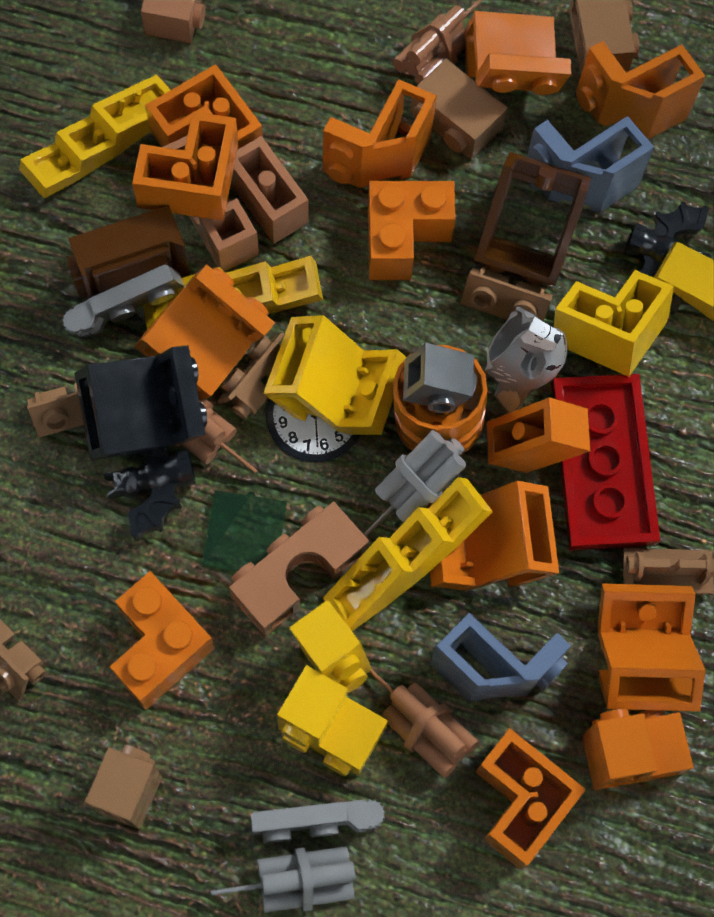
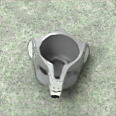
[485,307,567,414]

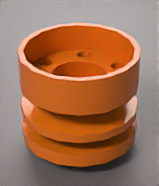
[393,345,487,454]

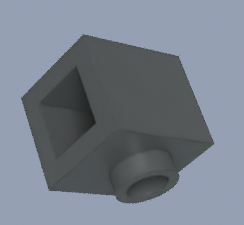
[403,343,477,413]

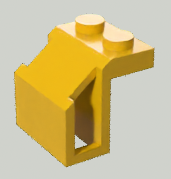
[263,315,407,435]

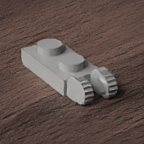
[62,264,184,338]
[251,799,385,843]

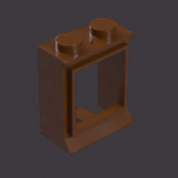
[474,152,592,286]
[65,205,190,300]

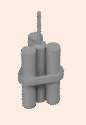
[364,430,466,537]
[211,846,355,913]

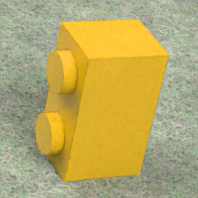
[289,600,372,693]

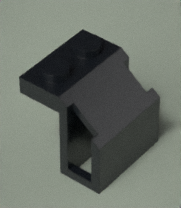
[74,345,207,461]

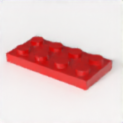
[551,374,661,550]

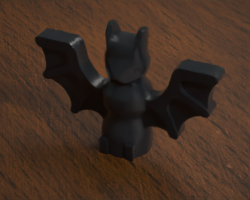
[624,202,712,315]
[104,445,196,541]

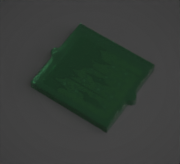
[201,490,287,574]

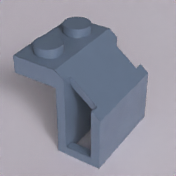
[527,116,654,213]
[430,613,571,702]

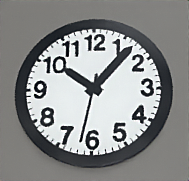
[266,398,360,462]

